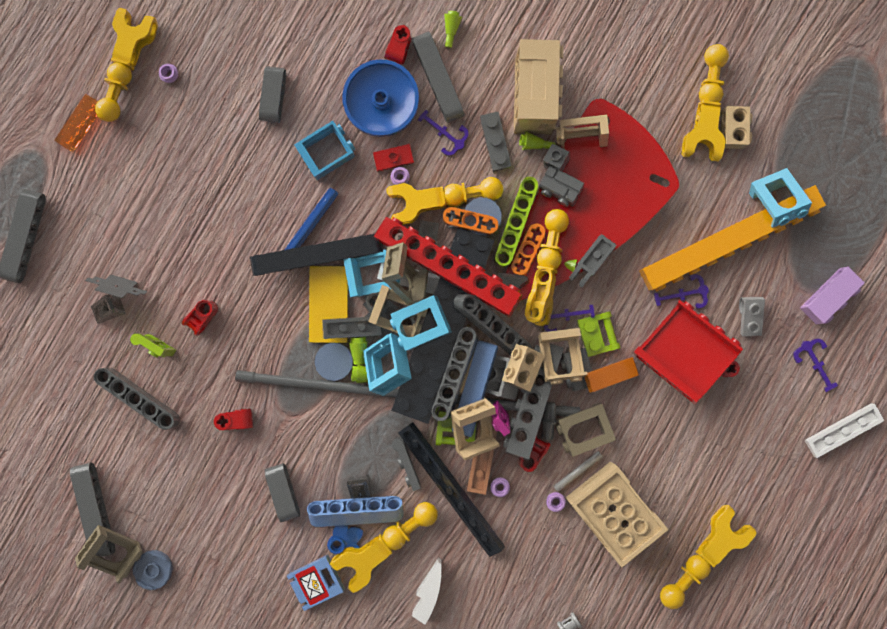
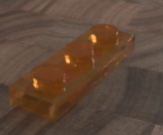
[54,93,98,152]

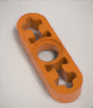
[443,207,498,235]
[511,224,545,277]

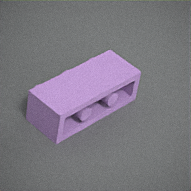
[800,267,864,324]

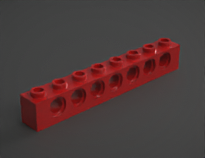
[374,217,522,318]

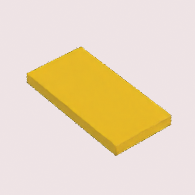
[309,266,348,343]

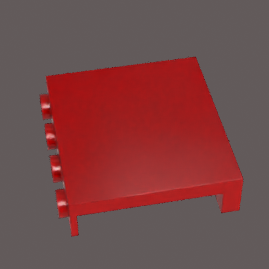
[634,300,743,405]

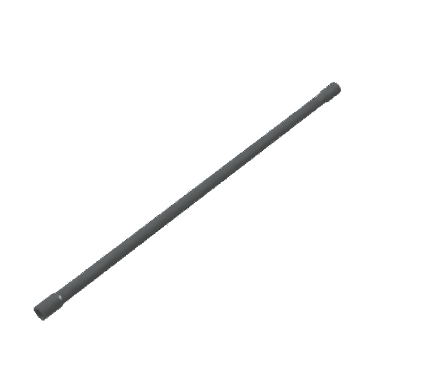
[235,370,580,417]

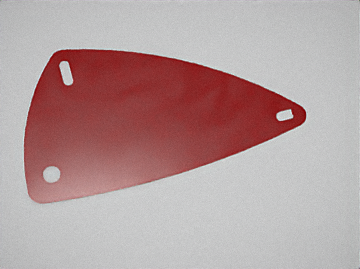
[499,99,679,301]

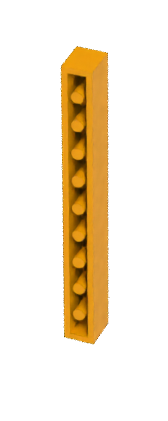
[639,185,826,292]

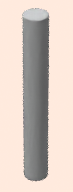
[553,451,603,492]

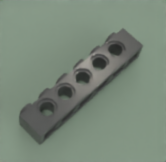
[503,343,564,460]

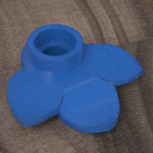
[327,525,363,554]

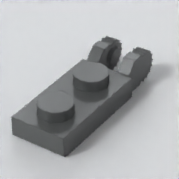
[569,234,617,288]

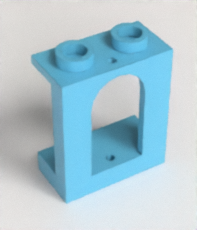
[749,168,812,228]
[343,250,400,297]
[390,295,452,351]

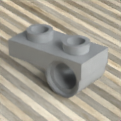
[739,297,765,336]

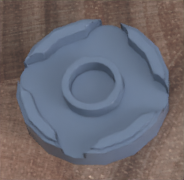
[463,198,501,236]
[315,343,353,381]
[132,550,173,590]

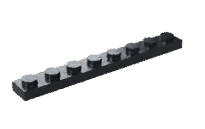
[398,422,505,557]

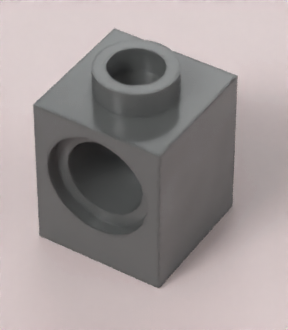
[543,144,570,172]

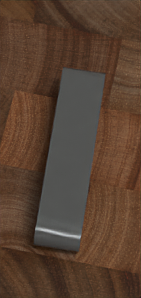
[411,31,465,123]
[0,189,46,284]
[454,294,532,356]
[432,327,479,421]
[93,368,180,430]
[70,462,115,557]

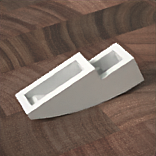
[412,558,441,624]

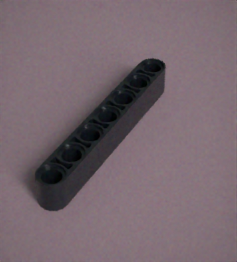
[249,234,384,276]

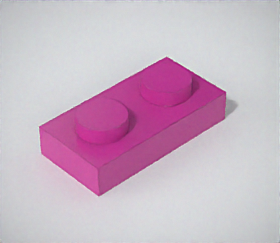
[491,400,511,436]

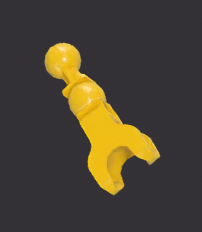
[95,8,158,122]
[681,44,729,162]
[386,177,504,225]
[525,209,569,326]
[330,502,438,593]
[660,505,756,609]

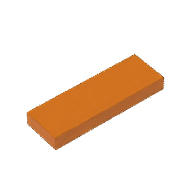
[585,357,639,393]

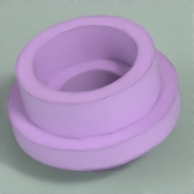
[159,64,178,83]
[391,167,410,185]
[490,477,510,497]
[546,492,566,512]

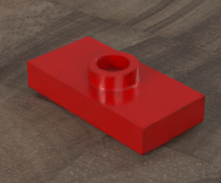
[373,144,414,172]

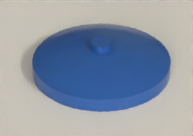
[342,59,419,137]

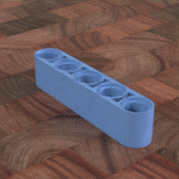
[452,340,498,437]
[307,496,404,527]

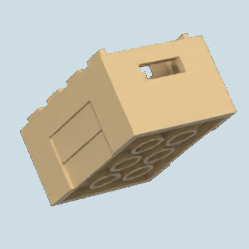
[513,39,563,134]
[566,462,668,568]

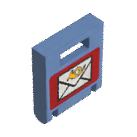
[287,555,345,611]

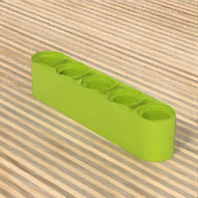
[494,177,538,268]

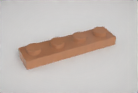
[467,416,497,495]

